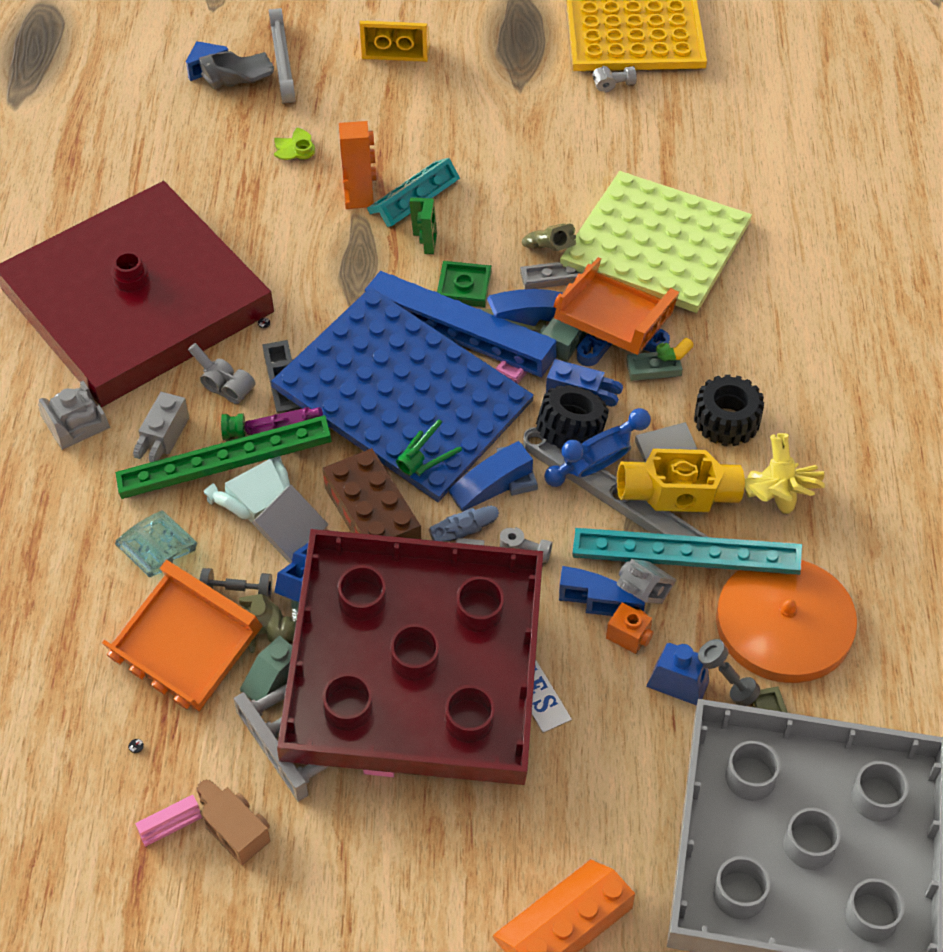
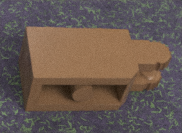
[197,779,271,866]

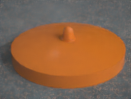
[716,560,857,683]

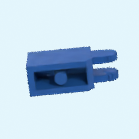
[546,359,623,407]

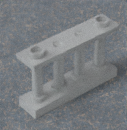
[233,684,329,802]

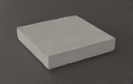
[252,485,329,563]

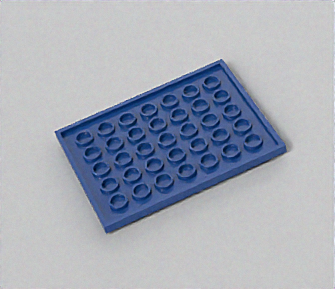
[271,287,534,502]

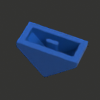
[186,41,228,81]

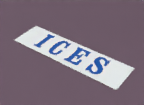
[532,660,572,733]

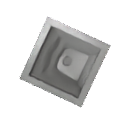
[38,381,110,450]

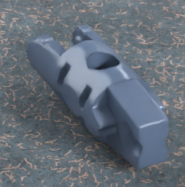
[429,505,499,542]

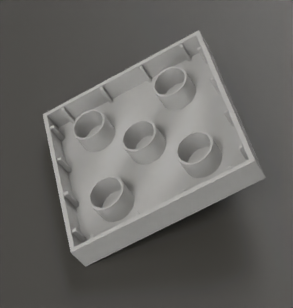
[667,699,943,952]

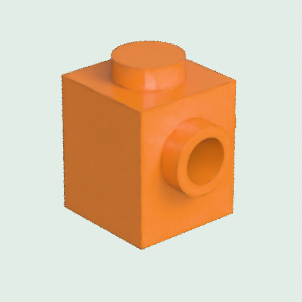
[606,603,654,654]

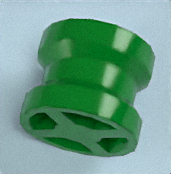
[221,413,246,441]

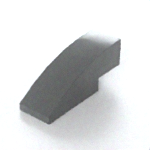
[262,340,302,414]

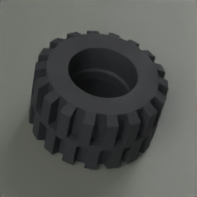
[694,375,764,446]
[536,385,609,449]

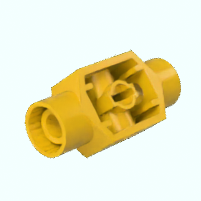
[617,449,745,512]

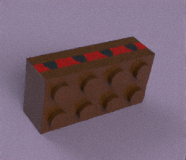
[323,448,421,539]

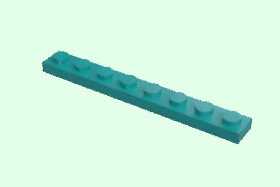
[572,528,802,575]

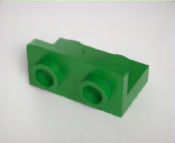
[409,198,438,254]

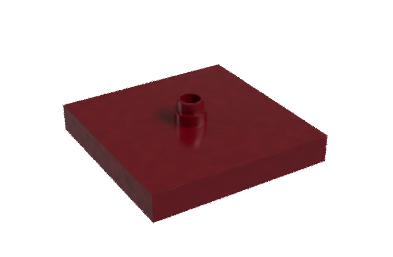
[0,181,274,408]
[277,529,543,785]

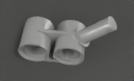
[188,343,255,404]

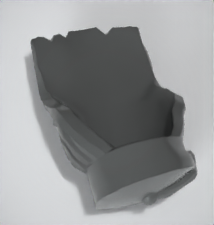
[199,51,274,89]

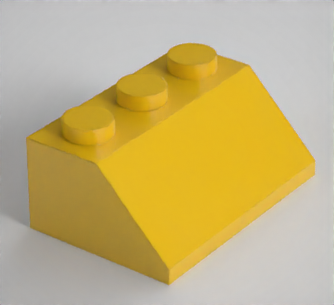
[359,21,430,62]

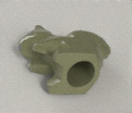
[522,223,576,251]
[239,594,296,653]

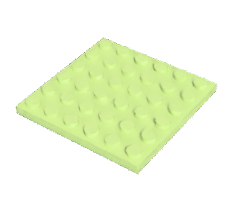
[560,171,752,313]

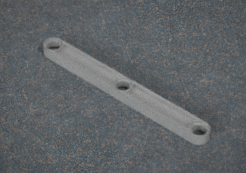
[523,427,712,569]

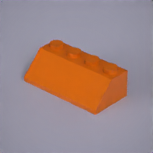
[493,859,635,952]

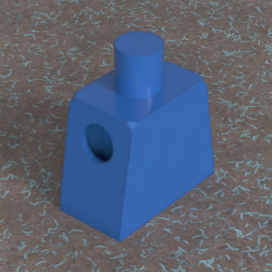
[646,643,709,706]

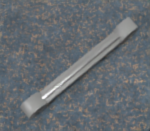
[269,8,296,104]

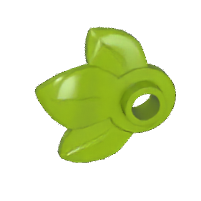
[274,128,315,160]

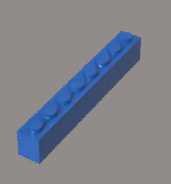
[365,271,556,378]

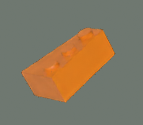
[339,121,377,209]

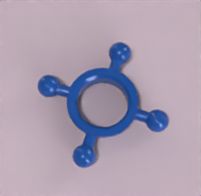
[544,408,651,487]

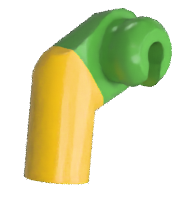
[656,338,694,361]

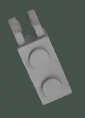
[133,392,189,462]
[616,559,676,604]

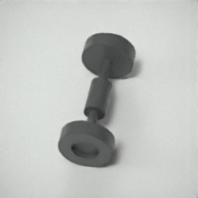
[199,568,272,598]
[698,639,760,706]

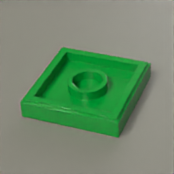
[437,261,492,307]

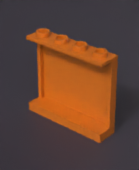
[554,257,680,355]
[102,559,263,711]

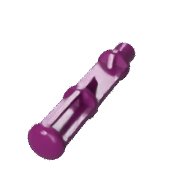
[245,407,323,436]

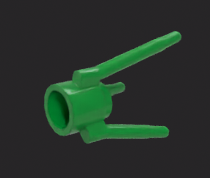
[396,419,462,476]

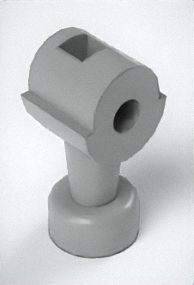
[592,66,637,93]
[500,527,553,563]

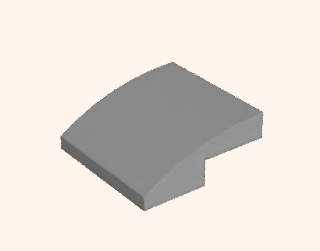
[635,422,697,462]

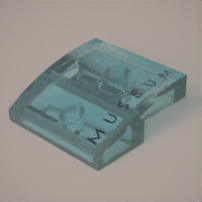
[115,510,197,578]

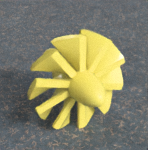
[744,433,825,514]

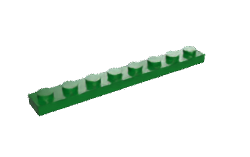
[115,415,332,499]

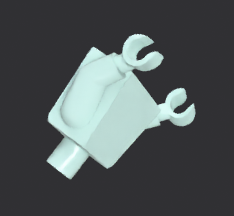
[204,456,290,523]

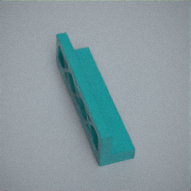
[367,158,460,227]

